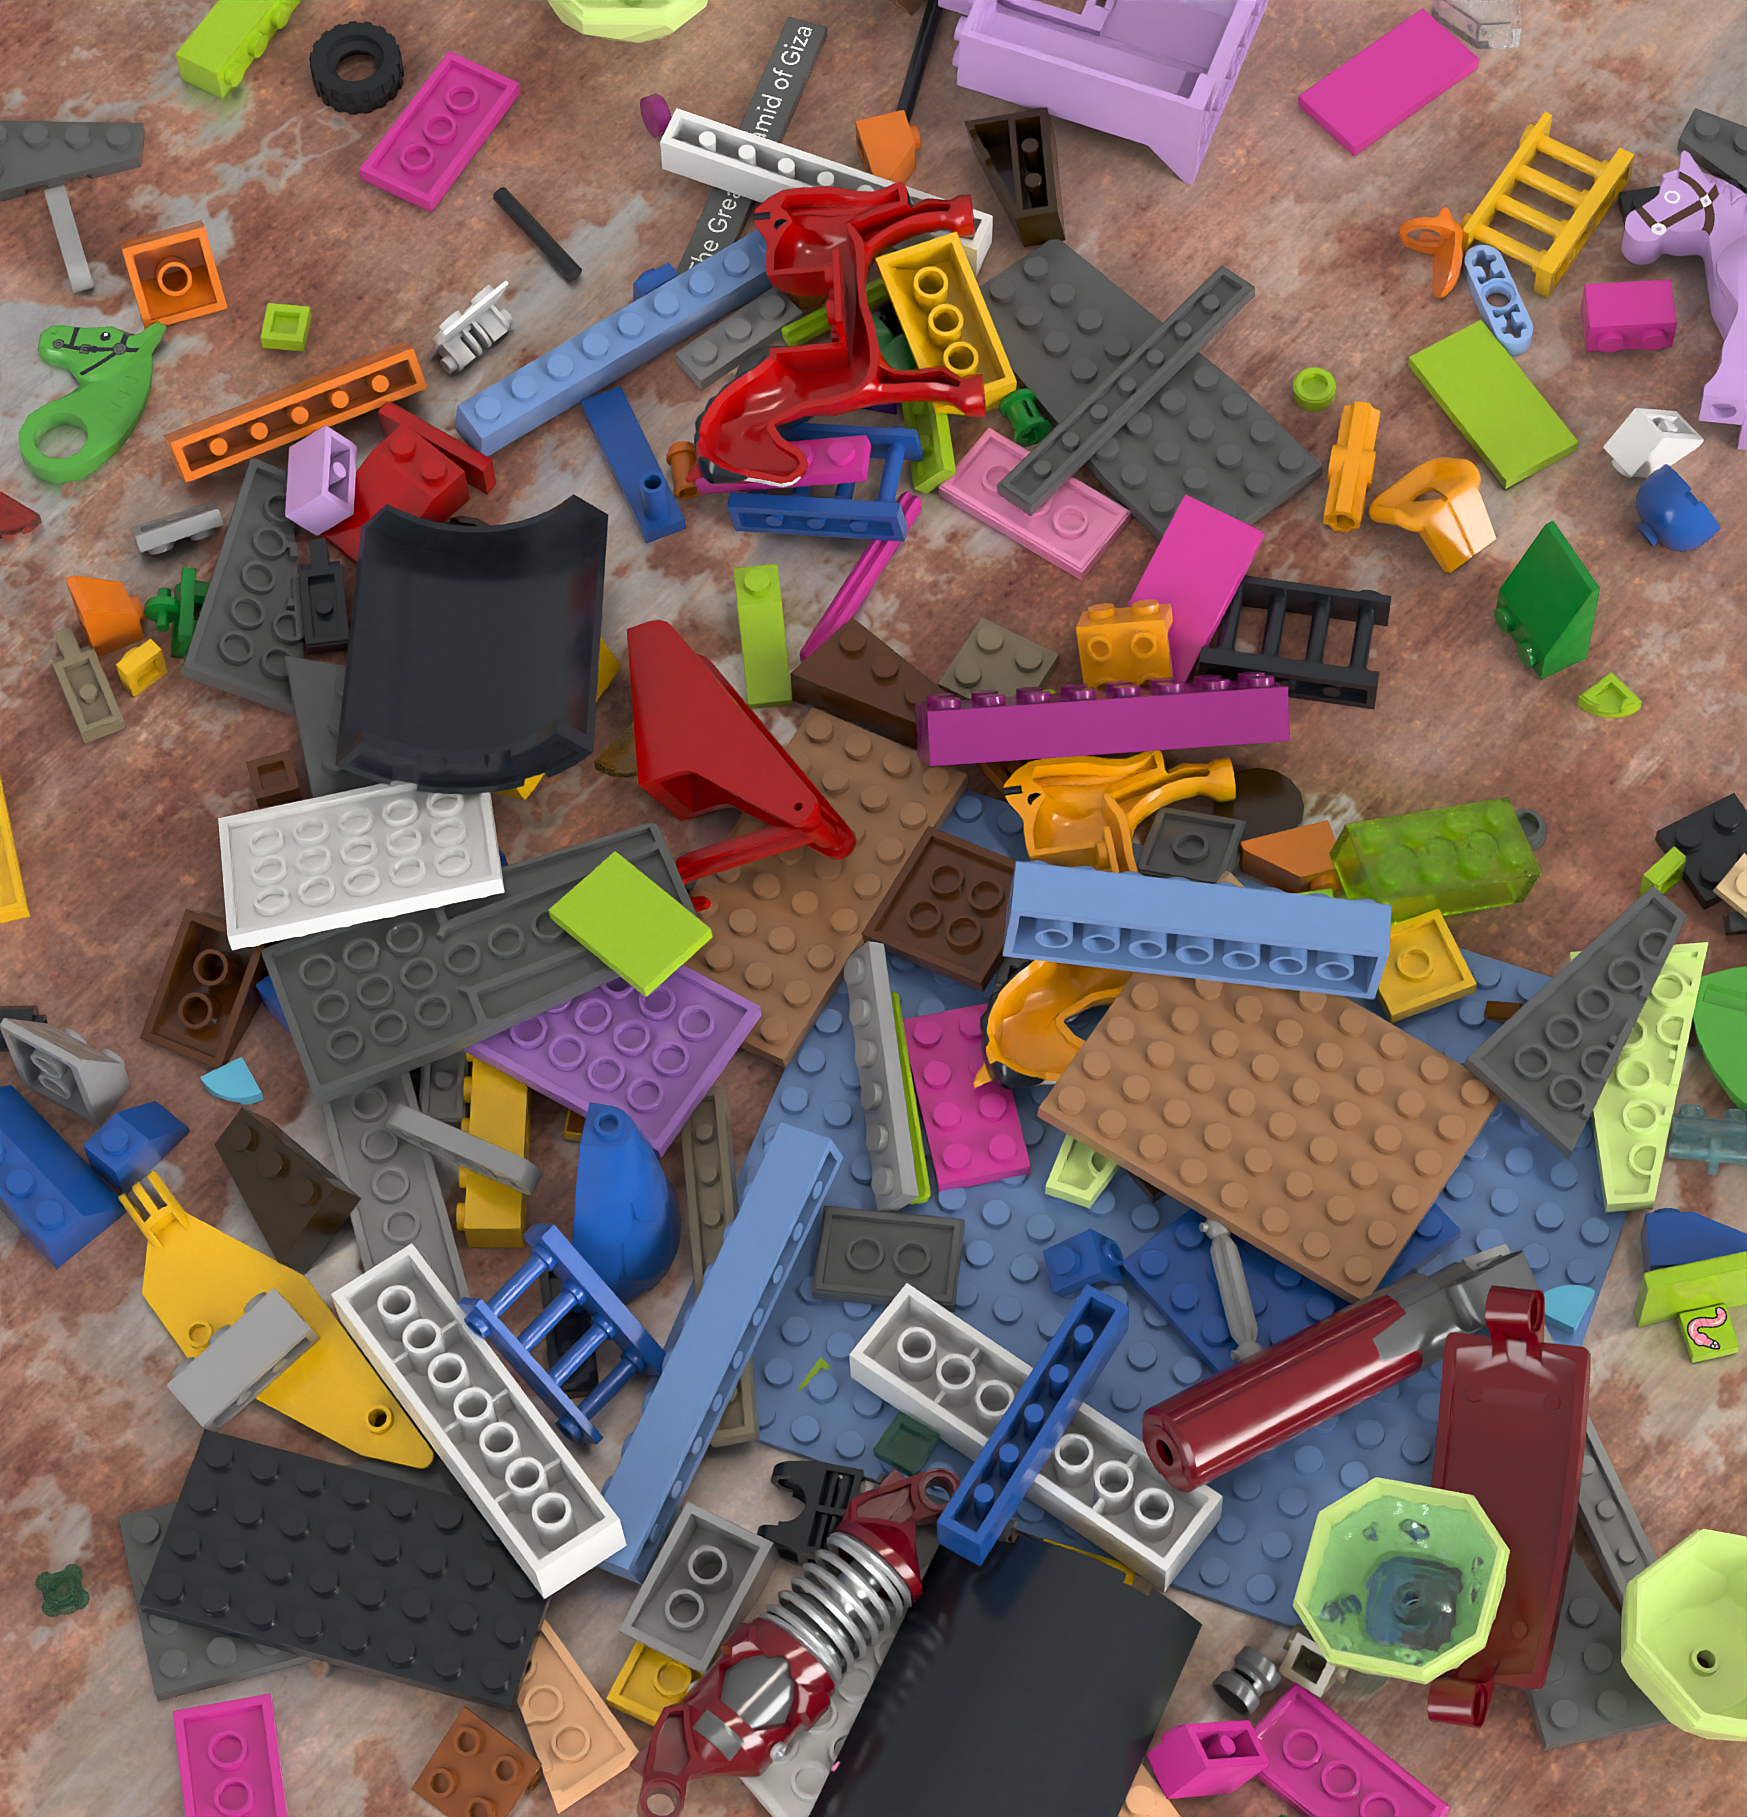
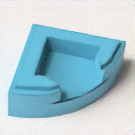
[200,1057,264,1105]
[1544,1285,1595,1335]

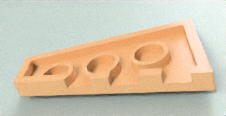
[517,1619,639,1814]

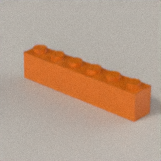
[163,342,428,483]

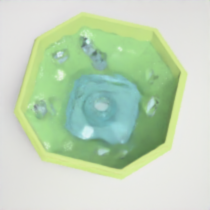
[1292,1477,1510,1684]

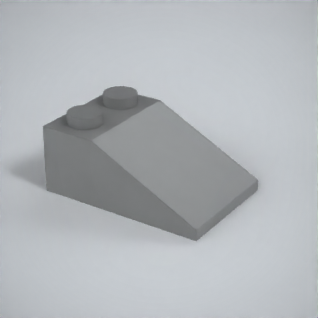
[0,1018,131,1128]
[618,1501,780,1674]

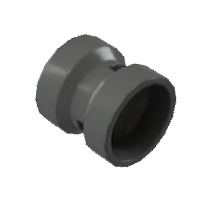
[1212,1646,1282,1717]

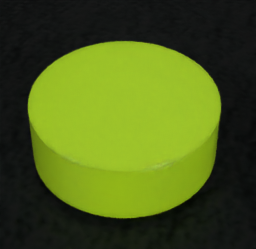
[1292,367,1336,412]

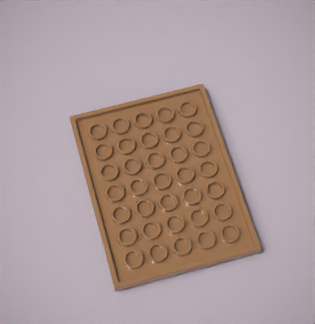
[1037,972,1501,1304]

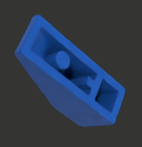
[1641,1208,1747,1273]

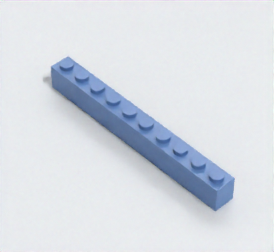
[455,225,780,456]
[595,1122,844,1585]

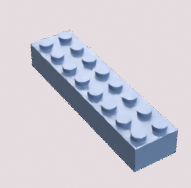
[1003,860,1391,999]

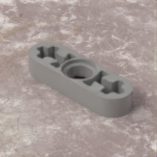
[44,185,94,293]

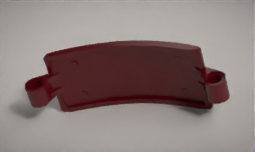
[1399,1285,1591,1728]

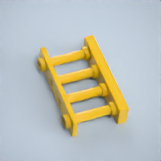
[1460,111,1635,298]

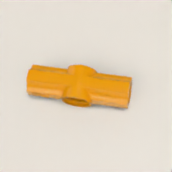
[1323,401,1381,533]

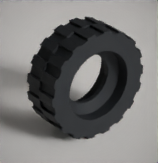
[309,21,404,115]

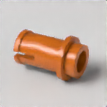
[666,441,700,500]

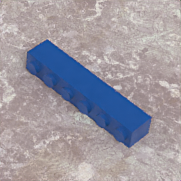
[937,1284,1129,1566]

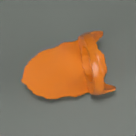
[1398,206,1463,298]

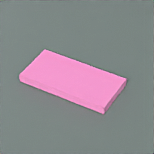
[938,428,1132,581]

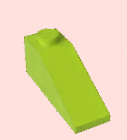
[733,564,793,709]

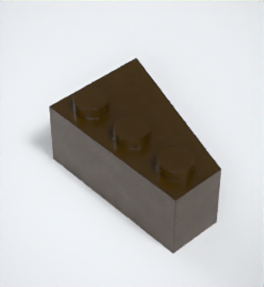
[964,107,1066,247]
[214,1107,361,1274]

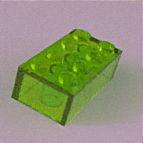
[1329,797,1542,925]

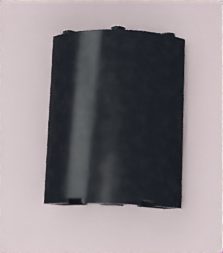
[335,494,609,794]
[809,1535,1202,1817]

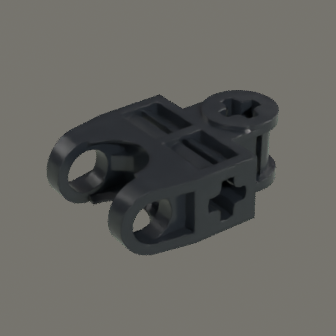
[757,1461,866,1574]

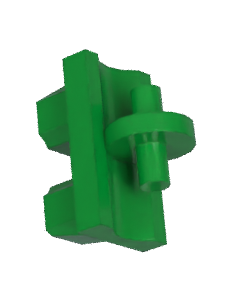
[144,567,209,658]

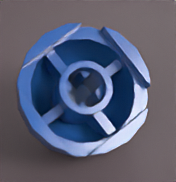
[1636,464,1721,552]

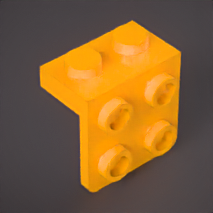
[1076,599,1173,691]

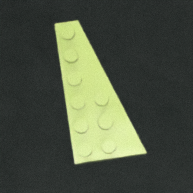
[1568,942,1709,1212]

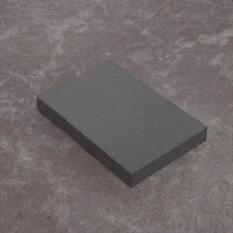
[812,1205,965,1312]

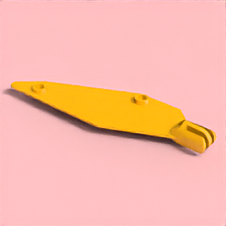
[118,1170,434,1469]

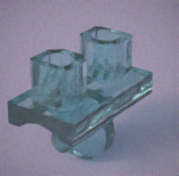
[1668,1104,1747,1176]

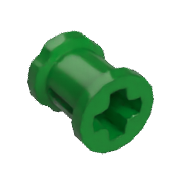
[999,388,1051,447]

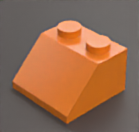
[119,220,228,329]

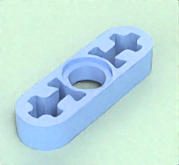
[1463,245,1533,356]

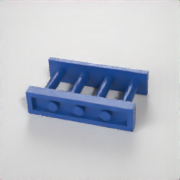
[727,423,924,542]
[457,1223,666,1444]

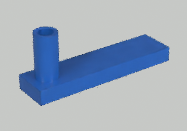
[581,386,686,543]

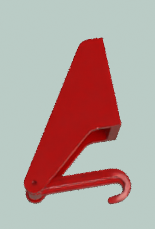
[627,620,857,912]

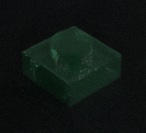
[873,1411,941,1477]

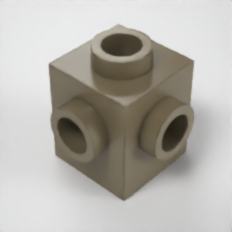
[1278,1614,1354,1698]

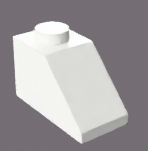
[1603,408,1704,478]

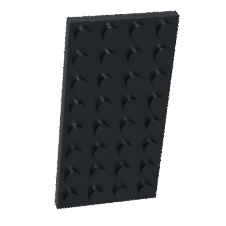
[139,1429,553,1713]

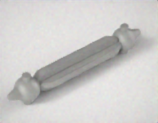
[1199,1218,1263,1362]

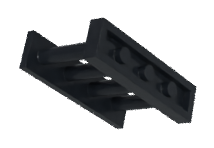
[1198,574,1392,710]

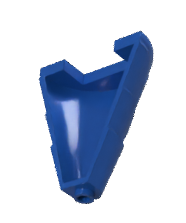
[571,1102,681,1313]

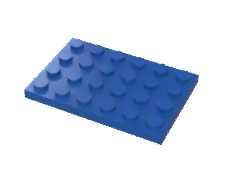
[1120,1202,1461,1374]

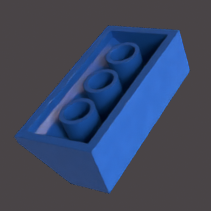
[0,1085,127,1269]

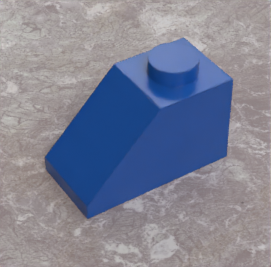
[83,1101,190,1194]

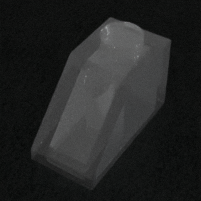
[1431,0,1522,50]

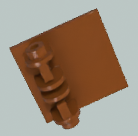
[411,1706,542,1817]

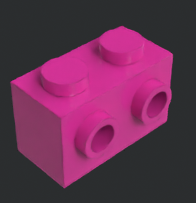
[1580,280,1677,353]
[1146,1720,1270,1799]

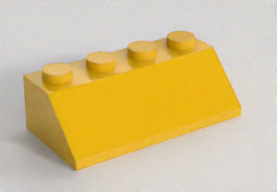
[875,232,1017,415]

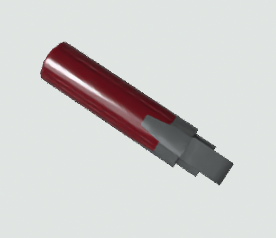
[1141,1250,1540,1493]

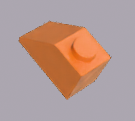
[855,110,921,184]
[65,575,147,657]
[1239,820,1345,893]

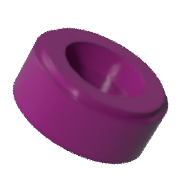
[640,93,672,138]

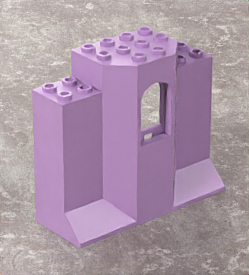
[938,0,1269,185]

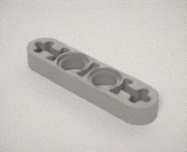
[384,1104,543,1195]

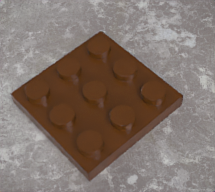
[862,826,1016,992]

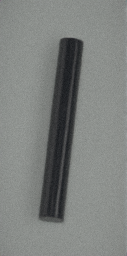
[493,187,582,281]

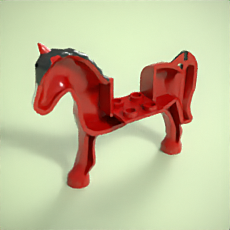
[685,182,986,488]

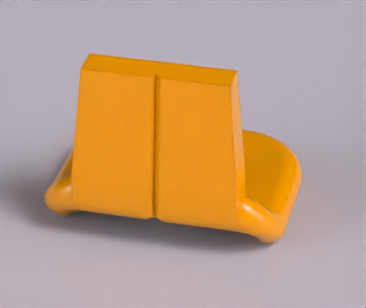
[1368,457,1496,573]

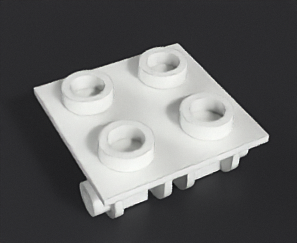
[428,281,514,374]

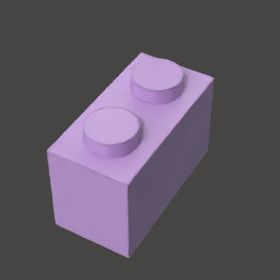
[285,425,357,536]

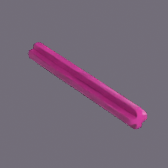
[799,492,922,662]

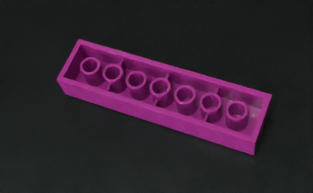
[915,672,1290,766]

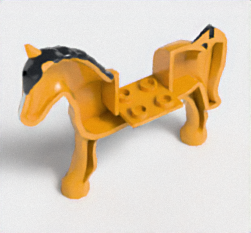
[973,750,1236,1089]

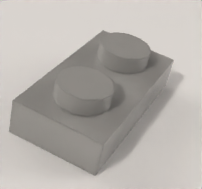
[131,500,224,555]

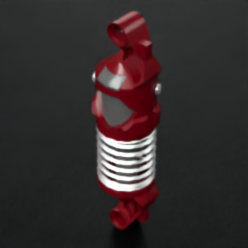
[629,1468,961,1817]

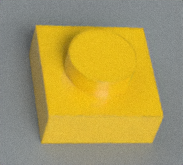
[116,638,168,698]

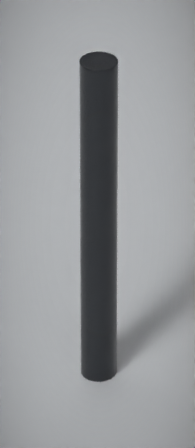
[896,0,943,125]

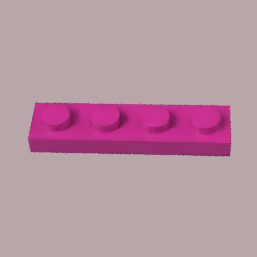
[695,435,871,495]

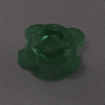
[36,1564,90,1617]

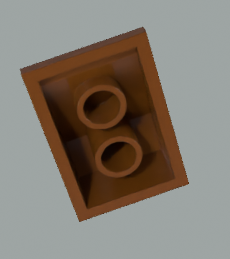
[140,909,283,1068]

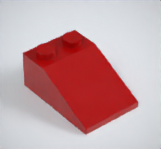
[320,422,470,565]

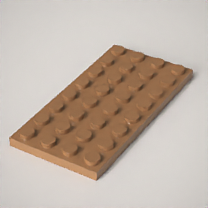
[683,707,969,1068]

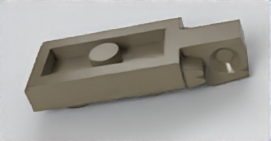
[52,626,126,744]

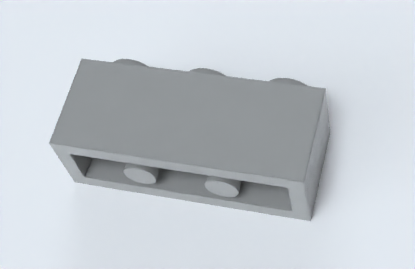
[166,1288,320,1432]

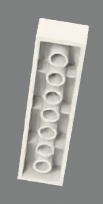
[331,1243,627,1599]
[849,1283,1223,1592]

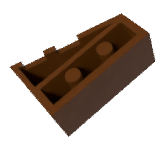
[790,617,946,750]

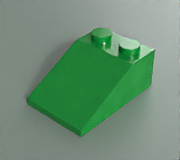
[1494,521,1600,680]

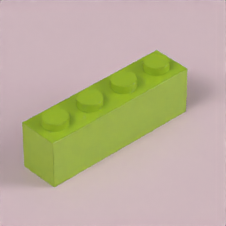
[175,0,301,99]

